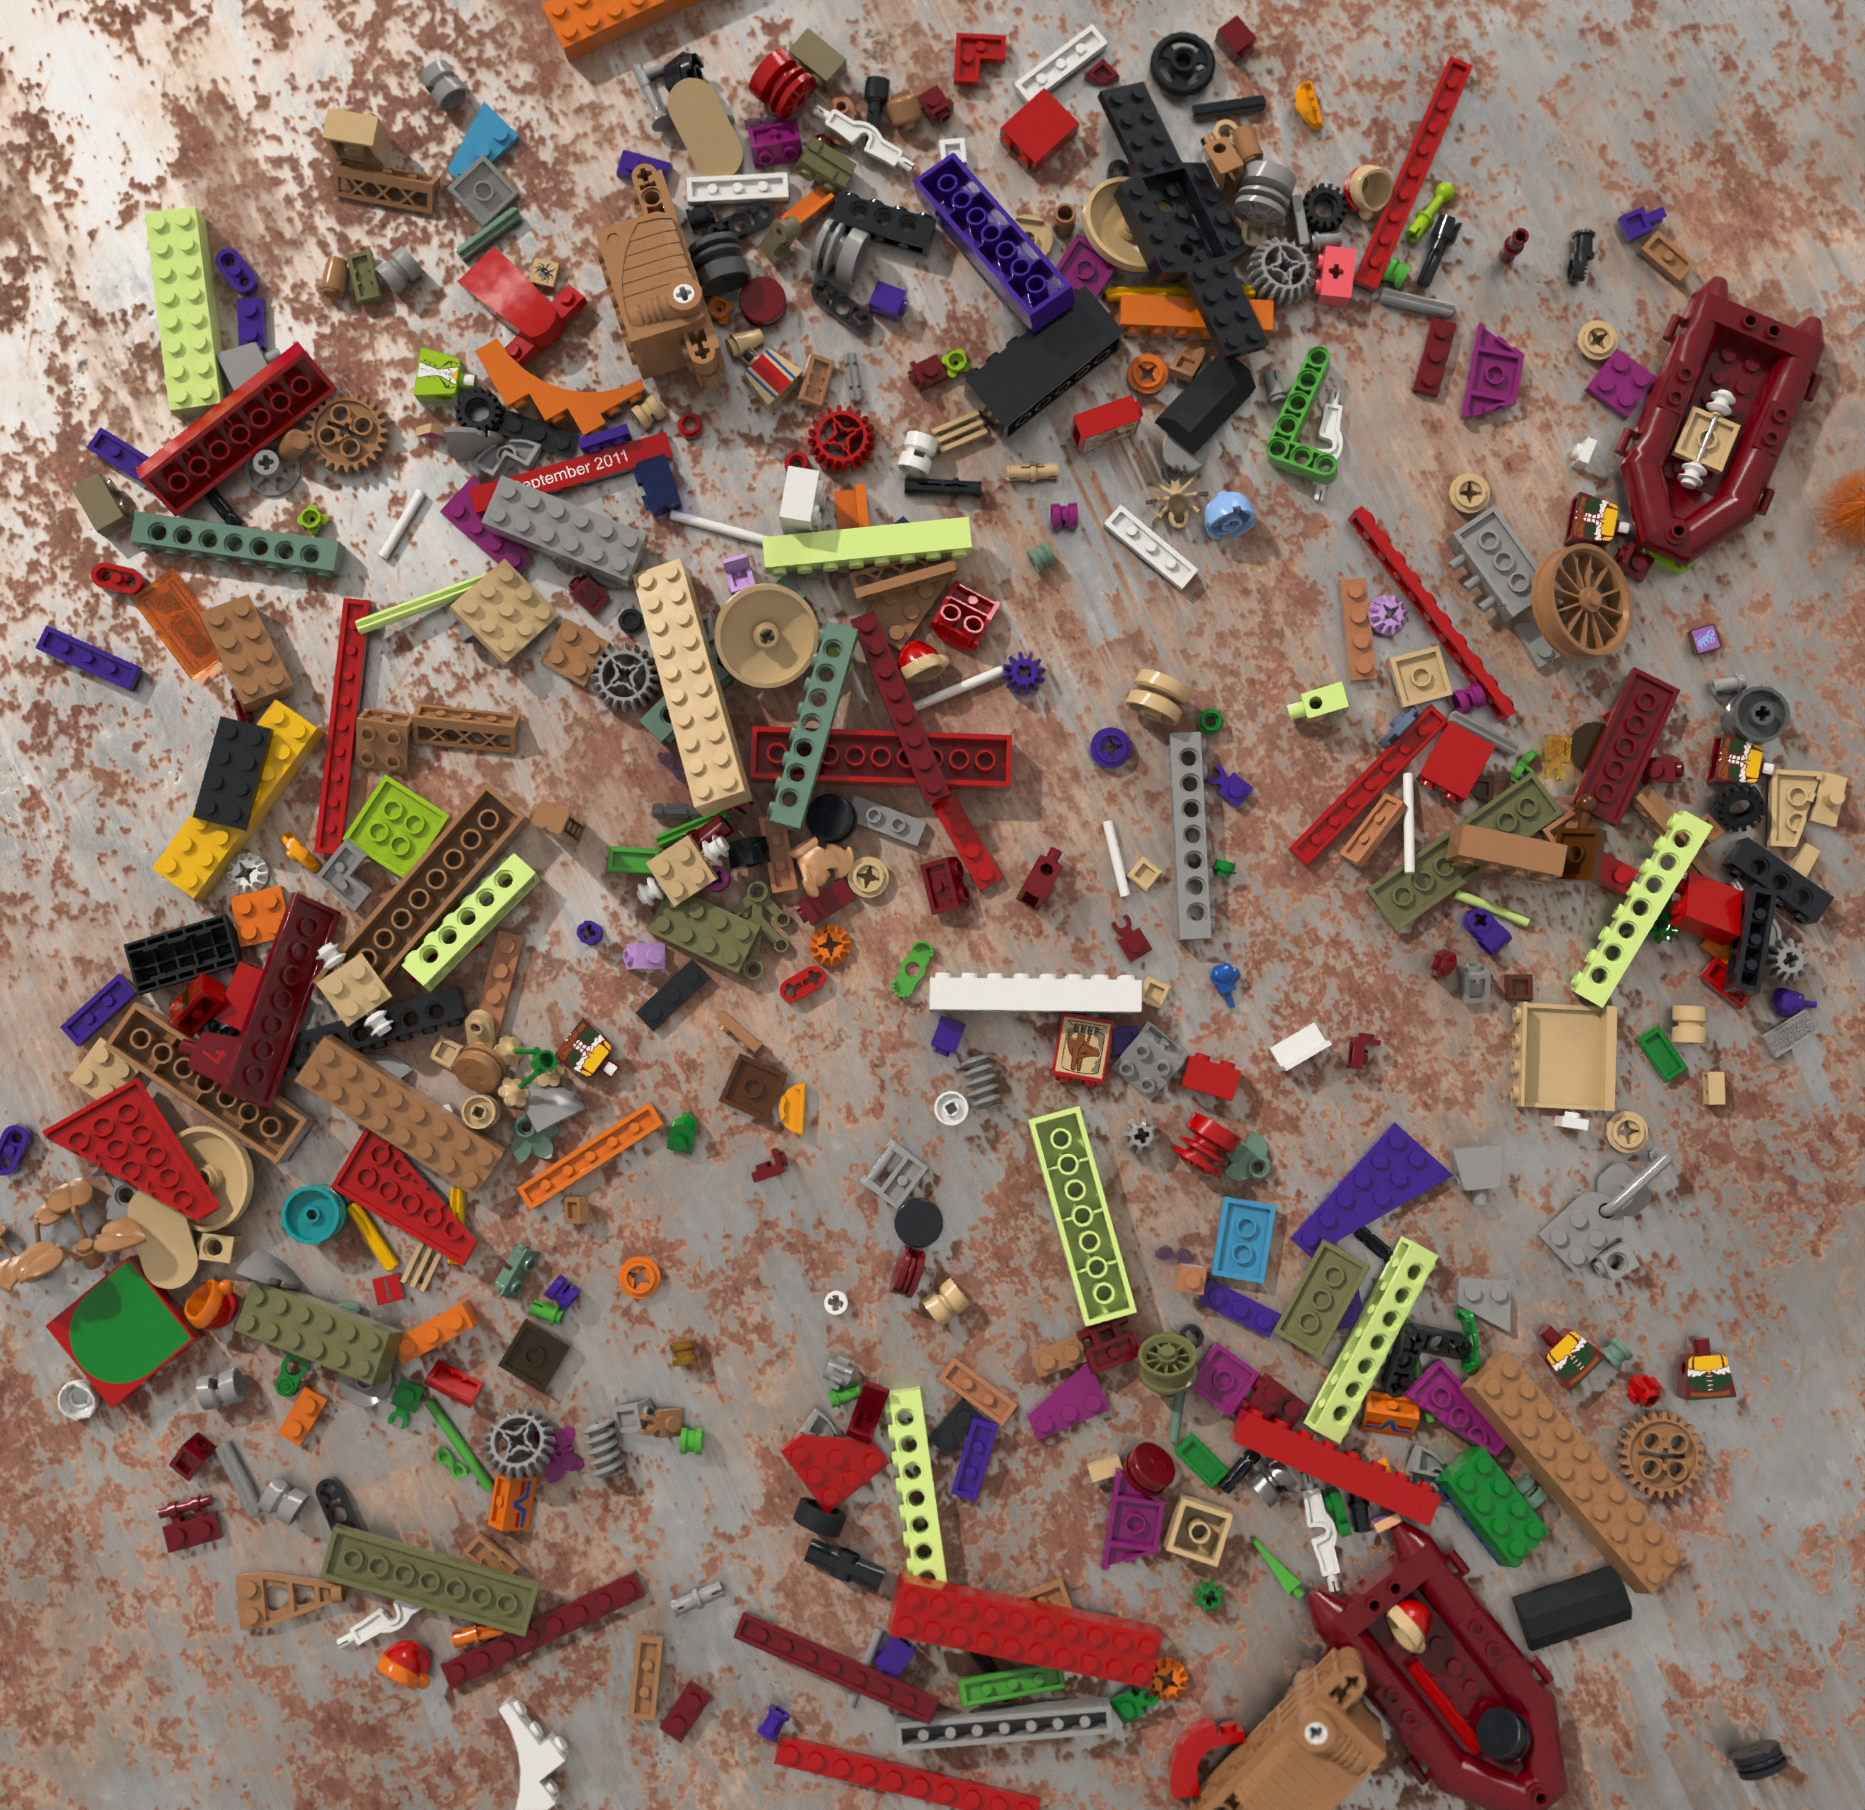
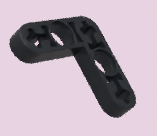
[1380,1323,1472,1397]

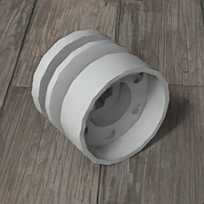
[1233,160,1297,227]
[810,218,870,285]

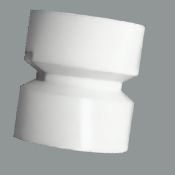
[897,431,939,478]
[934,1091,968,1125]

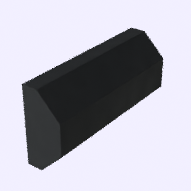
[1155,355,1256,455]
[124,914,242,995]
[1512,1565,1632,1652]

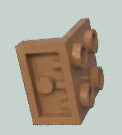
[356,708,413,773]

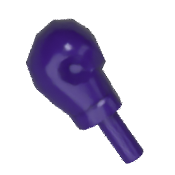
[1772,988,1817,1017]

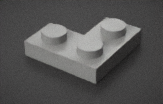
[315,838,373,912]

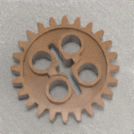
[305,391,390,475]
[1616,1410,1706,1499]

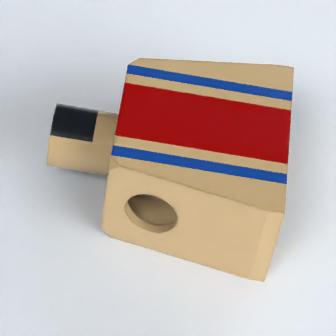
[741,348,803,413]

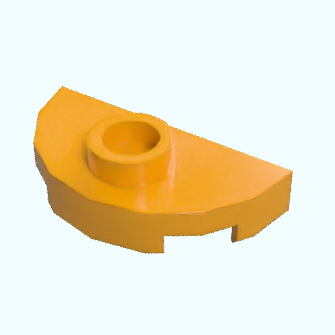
[1295,80,1324,131]
[280,830,322,874]
[779,1083,807,1135]

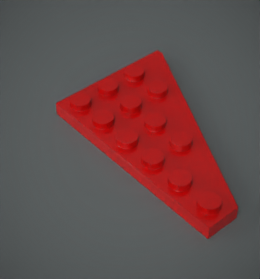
[42,1077,221,1222]

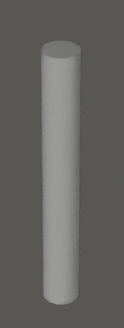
[846,1627,885,1708]

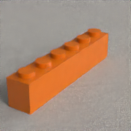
[1118,294,1274,339]

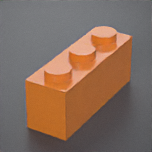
[397,1300,480,1365]

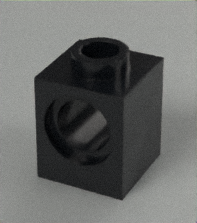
[728,836,771,869]

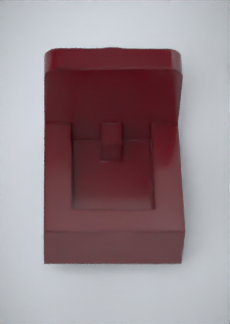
[1643,755,1685,785]

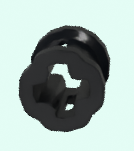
[685,202,716,232]

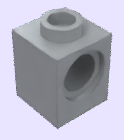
[1593,1240,1640,1281]

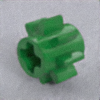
[1648,911,1680,944]
[1192,1578,1226,1613]

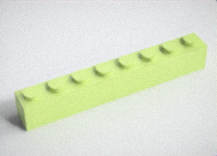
[762,517,972,577]

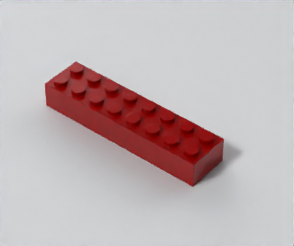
[135,341,337,517]

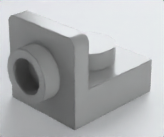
[1458,962,1491,1004]
[611,1398,655,1434]

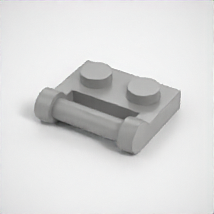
[860,1139,929,1209]

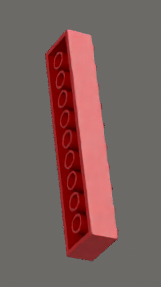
[750,726,1012,791]
[887,1572,1163,1688]

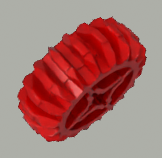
[807,405,876,475]

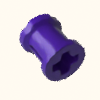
[577,921,604,945]
[757,1704,791,1742]

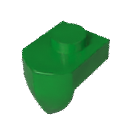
[666,1111,698,1155]

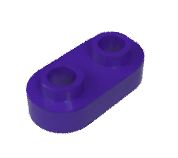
[215,248,259,296]
[0,1125,32,1176]

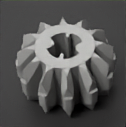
[1765,938,1810,982]

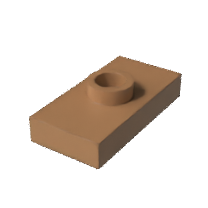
[796,353,835,411]
[462,1531,521,1574]

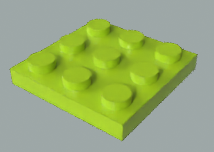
[342,774,452,878]

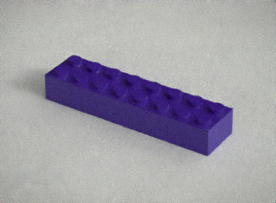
[913,152,1075,333]

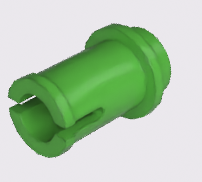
[529,1299,565,1326]
[828,1381,861,1409]

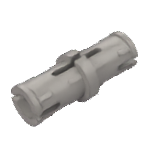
[670,1580,726,1617]

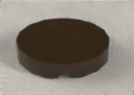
[1567,721,1605,771]

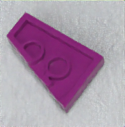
[1027,1361,1110,1441]

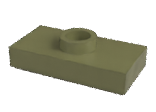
[346,249,384,306]

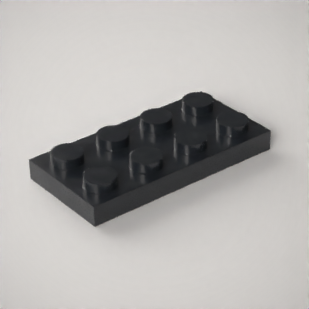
[193,716,274,831]

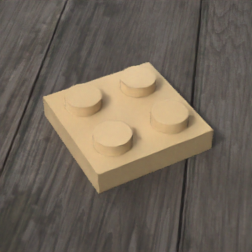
[1387,645,1453,709]
[69,1037,142,1100]

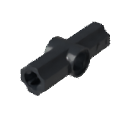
[804,1538,886,1591]

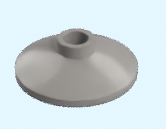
[339,1371,392,1407]

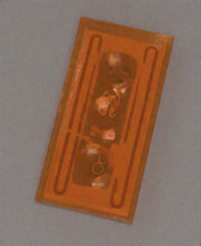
[131,568,219,681]

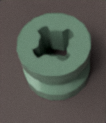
[1026,541,1057,574]
[1599,1337,1633,1371]

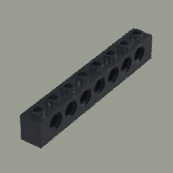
[282,987,469,1077]

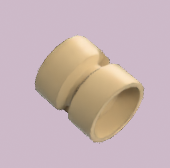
[1671,1005,1708,1044]
[461,1095,503,1129]
[921,1277,971,1327]

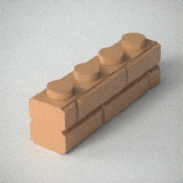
[529,799,586,846]

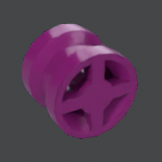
[707,865,731,892]

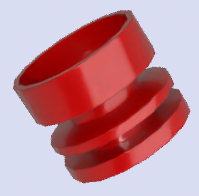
[749,48,816,121]
[1172,1112,1242,1178]

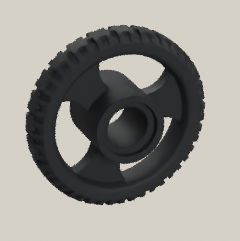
[1150,32,1215,97]

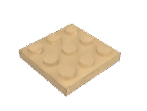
[448,559,559,666]

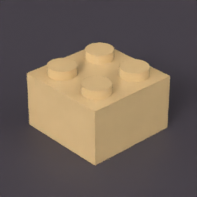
[322,107,391,166]
[1163,1492,1233,1567]

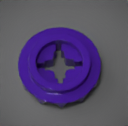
[1090,727,1131,769]

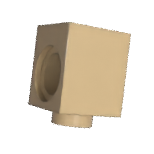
[197,1231,242,1264]

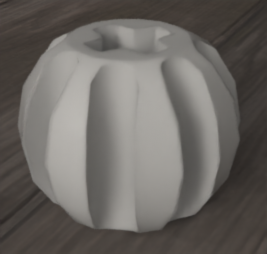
[1121,1116,1160,1155]

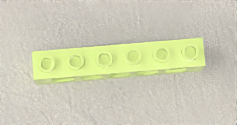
[402,853,541,992]

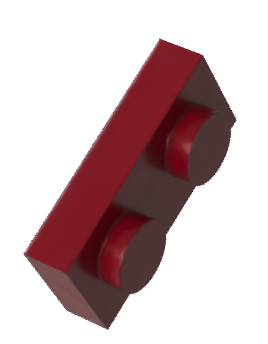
[659,1680,712,1743]

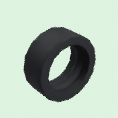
[793,1497,847,1538]

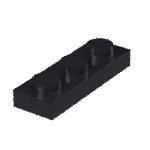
[499,410,580,460]
[635,959,710,1032]

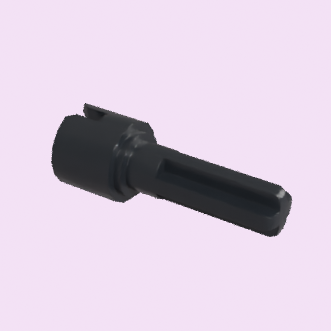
[864,76,890,148]
[1417,215,1462,288]

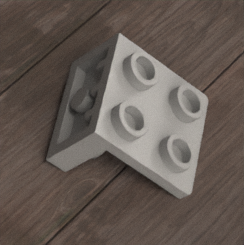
[1111,1021,1188,1099]

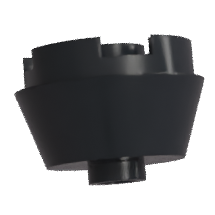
[664,52,709,93]

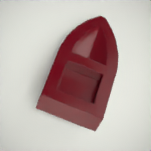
[1429,950,1457,979]

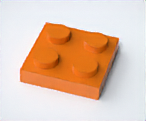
[230,886,287,948]

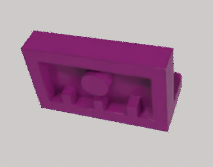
[747,119,803,168]

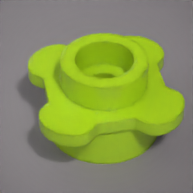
[942,349,971,378]
[297,505,328,535]

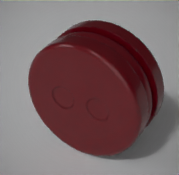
[739,277,787,329]
[889,1246,926,1299]
[1123,1442,1175,1496]

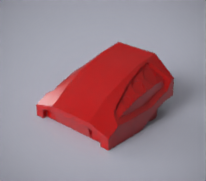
[930,580,1001,650]

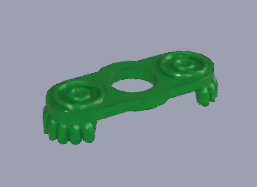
[1456,1309,1481,1373]
[275,1352,309,1397]

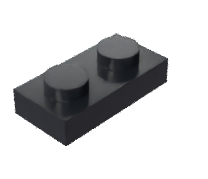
[927,1398,982,1457]

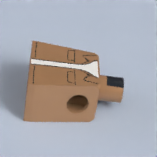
[1200,133,1244,199]

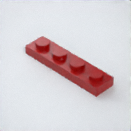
[931,789,1002,892]

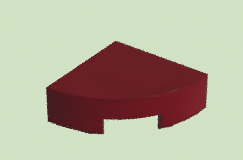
[1084,58,1120,86]

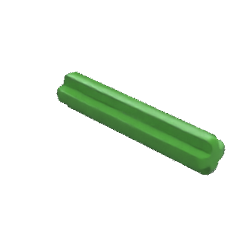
[656,809,730,849]

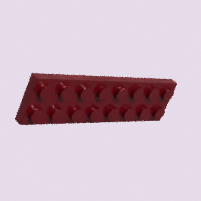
[219,892,341,1109]

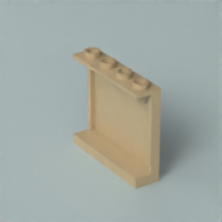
[1510,1002,1617,1111]

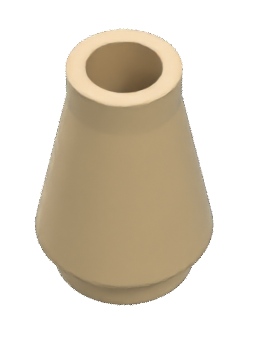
[725,328,765,358]

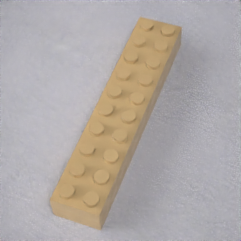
[632,558,752,817]

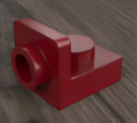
[918,85,954,126]
[907,354,948,392]
[1614,541,1655,583]
[566,574,610,616]
[1346,1033,1381,1070]
[751,1147,788,1183]
[169,1432,217,1482]

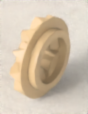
[1576,320,1618,362]
[1448,473,1490,515]
[848,857,889,898]
[1605,1111,1648,1153]

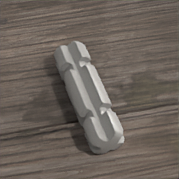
[843,352,864,403]

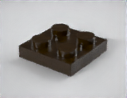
[498,1319,572,1392]

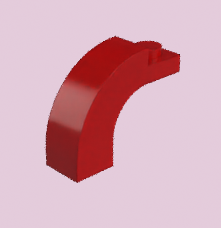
[1168,1717,1246,1799]

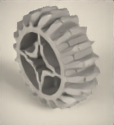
[1246,237,1316,306]
[591,643,660,713]
[482,1407,556,1481]

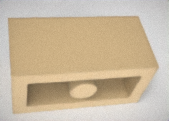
[1789,843,1821,877]
[1702,1072,1726,1105]
[1086,1454,1123,1483]

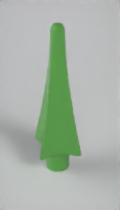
[1251,1537,1304,1600]

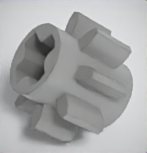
[822,1355,854,1390]

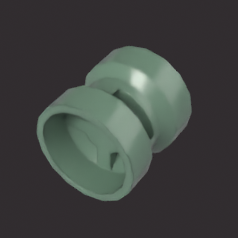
[1512,1472,1547,1509]

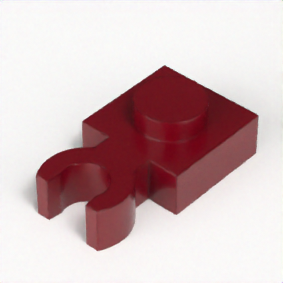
[1111,914,1153,963]

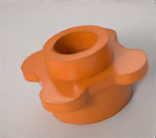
[708,296,734,325]

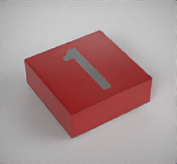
[372,1273,405,1305]

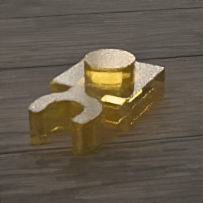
[1541,734,1572,781]

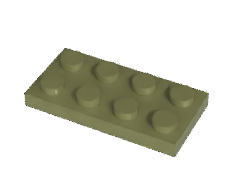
[647,894,762,974]
[1273,1239,1371,1359]

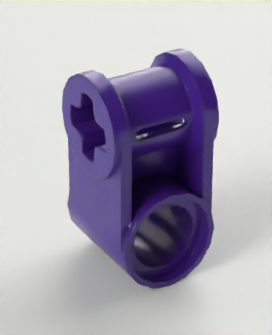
[1462,908,1512,957]

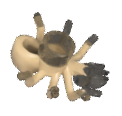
[1145,464,1209,529]

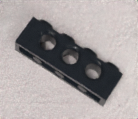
[831,192,936,257]
[1721,837,1834,925]
[1723,886,1778,997]

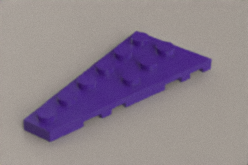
[1289,1122,1453,1257]

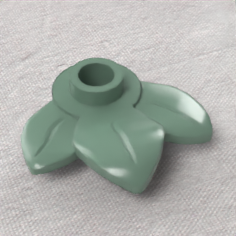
[511,1114,560,1163]
[1225,1131,1271,1181]

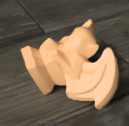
[787,837,854,898]

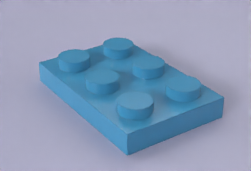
[1210,1196,1276,1284]

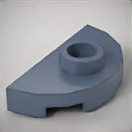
[1378,706,1420,749]

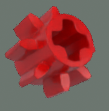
[1627,1374,1661,1408]

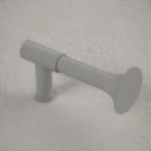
[632,61,674,132]

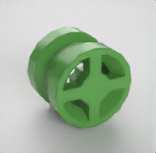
[1382,256,1412,289]
[680,1427,704,1455]

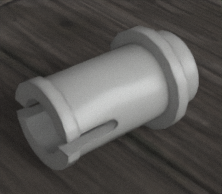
[1308,230,1342,252]
[1263,369,1288,405]
[1710,673,1747,696]

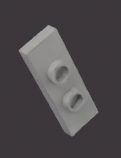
[851,795,927,847]

